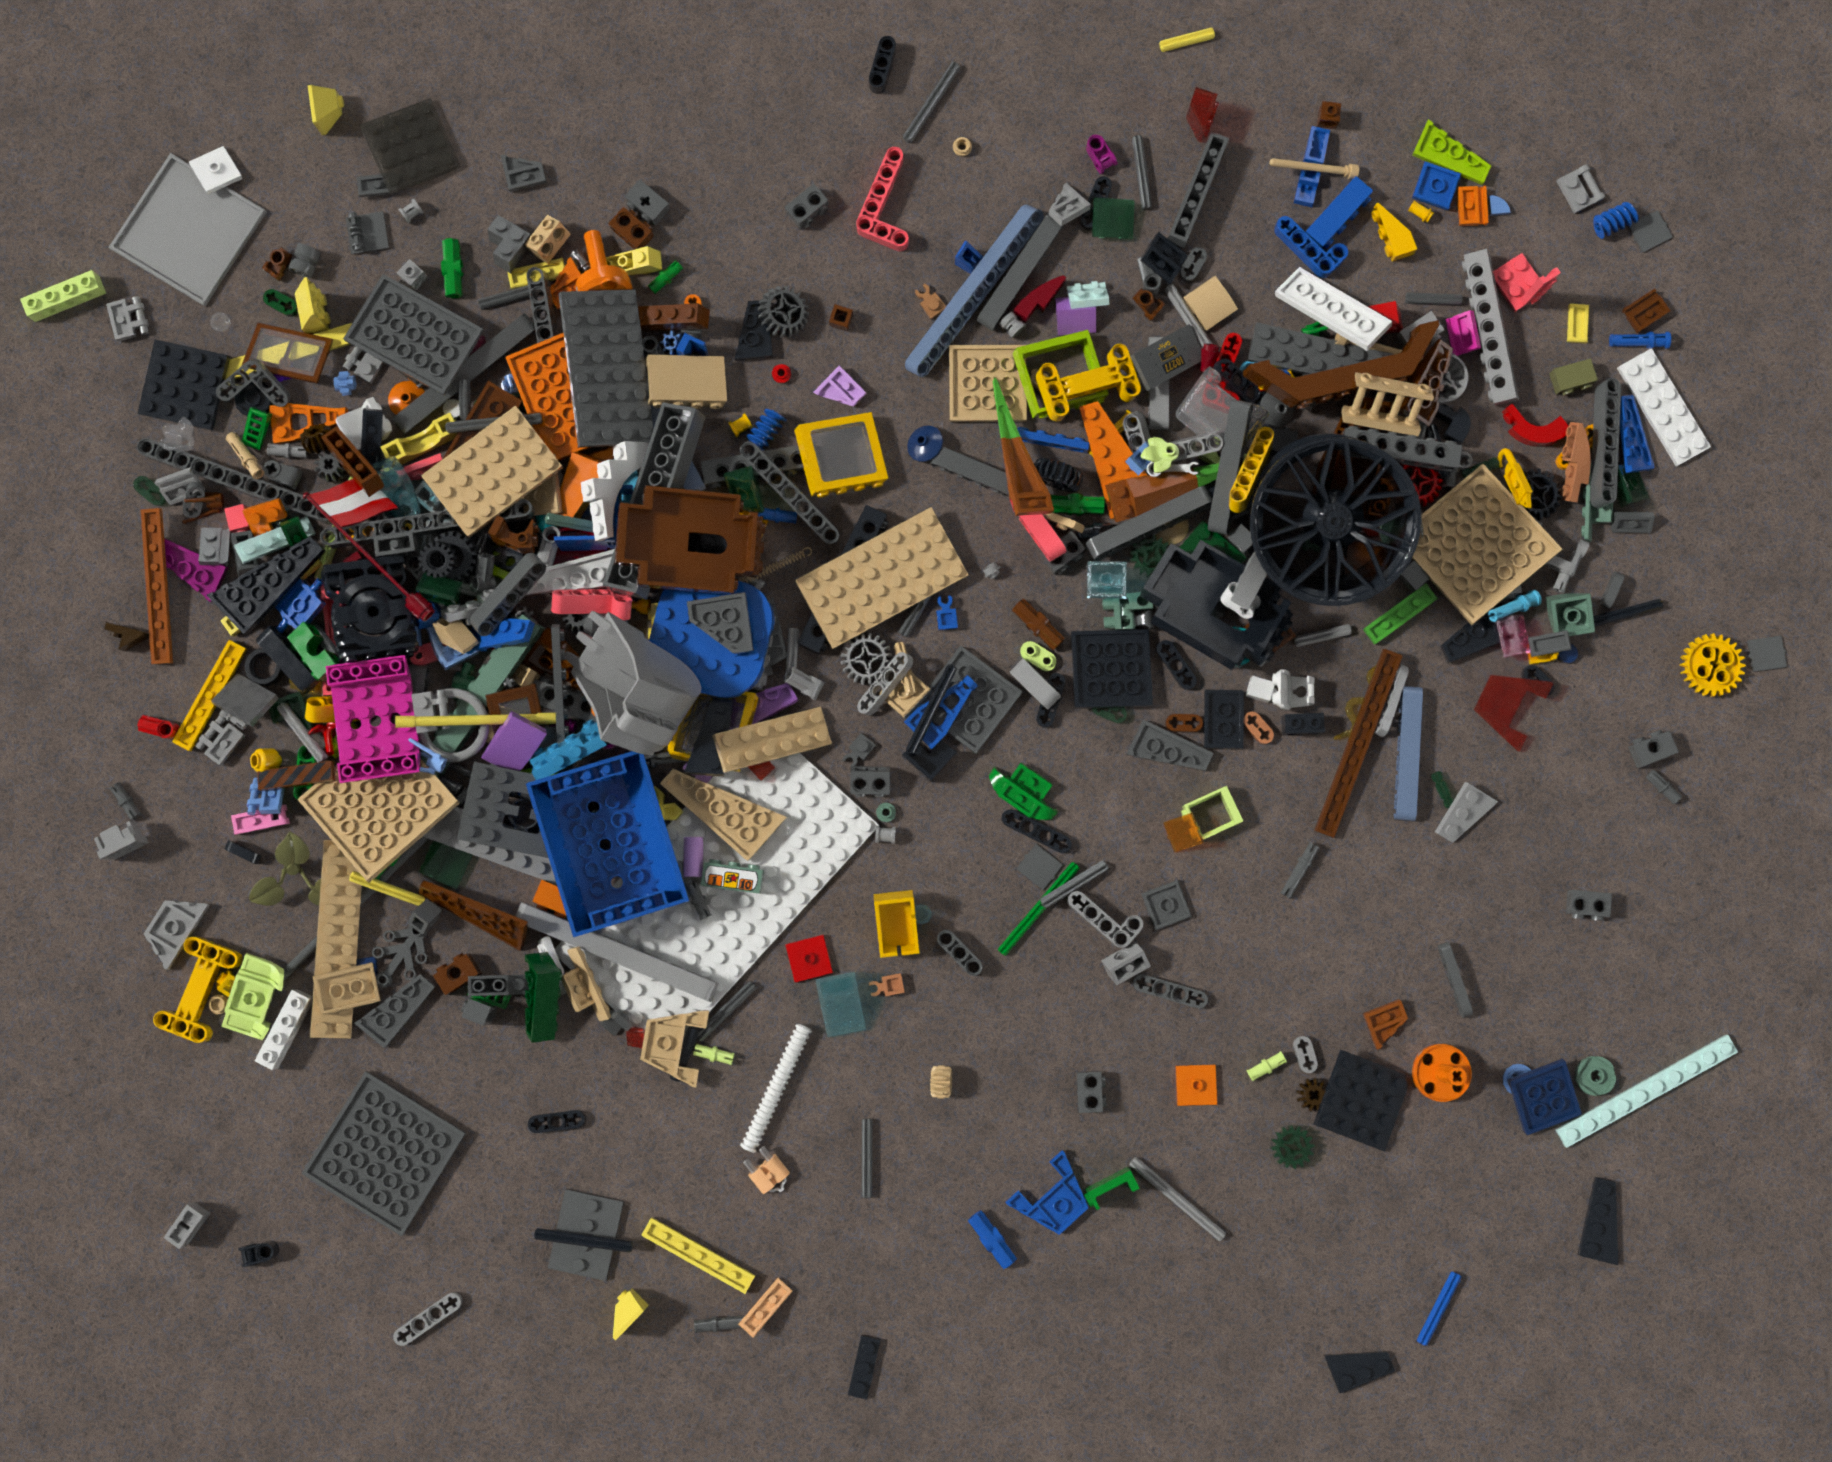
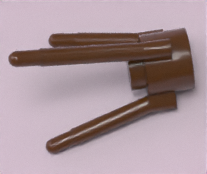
[182,492,224,524]

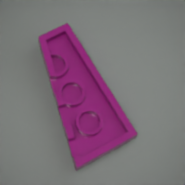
[164,538,229,603]

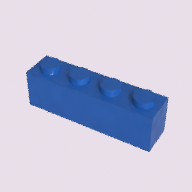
[1306,176,1373,249]

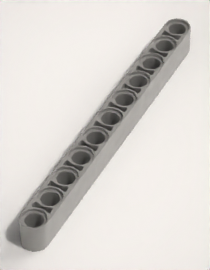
[515,902,719,1002]

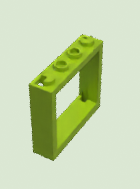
[1012,330,1109,419]

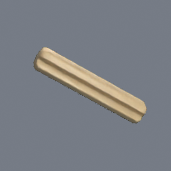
[894,642,917,696]

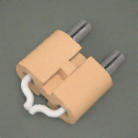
[743,1146,790,1194]

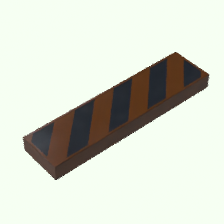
[257,761,335,791]

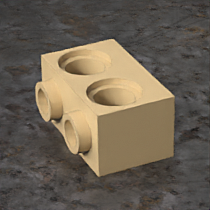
[524,215,571,264]

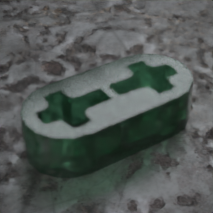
[133,476,166,506]
[1091,708,1127,724]

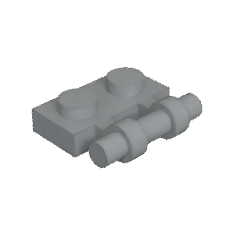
[106,296,149,342]
[343,347,384,383]
[411,690,450,733]
[195,716,246,766]

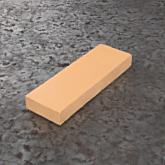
[738,1278,793,1338]

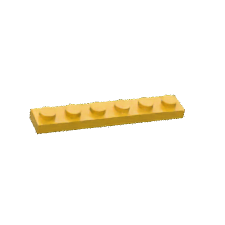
[172,640,248,752]

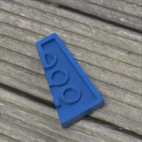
[1620,395,1655,473]
[466,618,535,654]

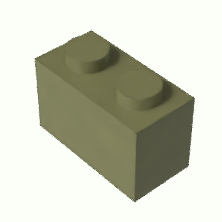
[1549,358,1598,396]

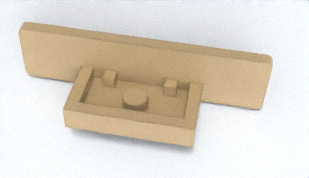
[561,946,611,1021]

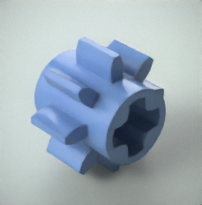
[660,330,682,355]
[334,371,357,396]
[501,374,519,394]

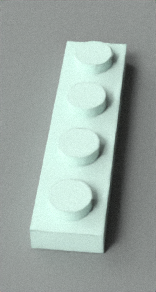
[234,517,316,564]

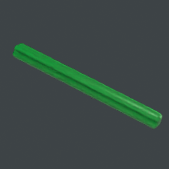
[998,862,1080,956]

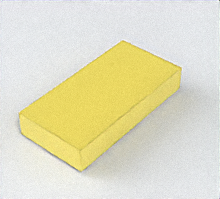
[1567,304,1589,344]

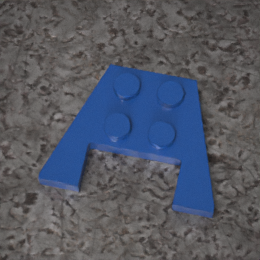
[1005,1150,1089,1235]

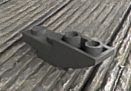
[468,974,529,996]

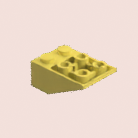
[295,277,331,334]

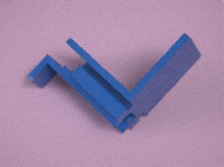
[554,485,634,551]

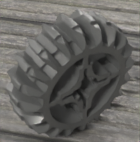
[757,286,809,338]

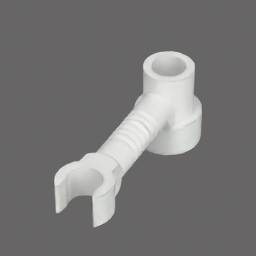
[1147,461,1199,477]

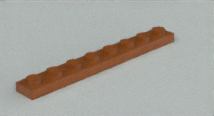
[140,508,173,664]

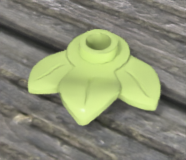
[1141,437,1179,473]

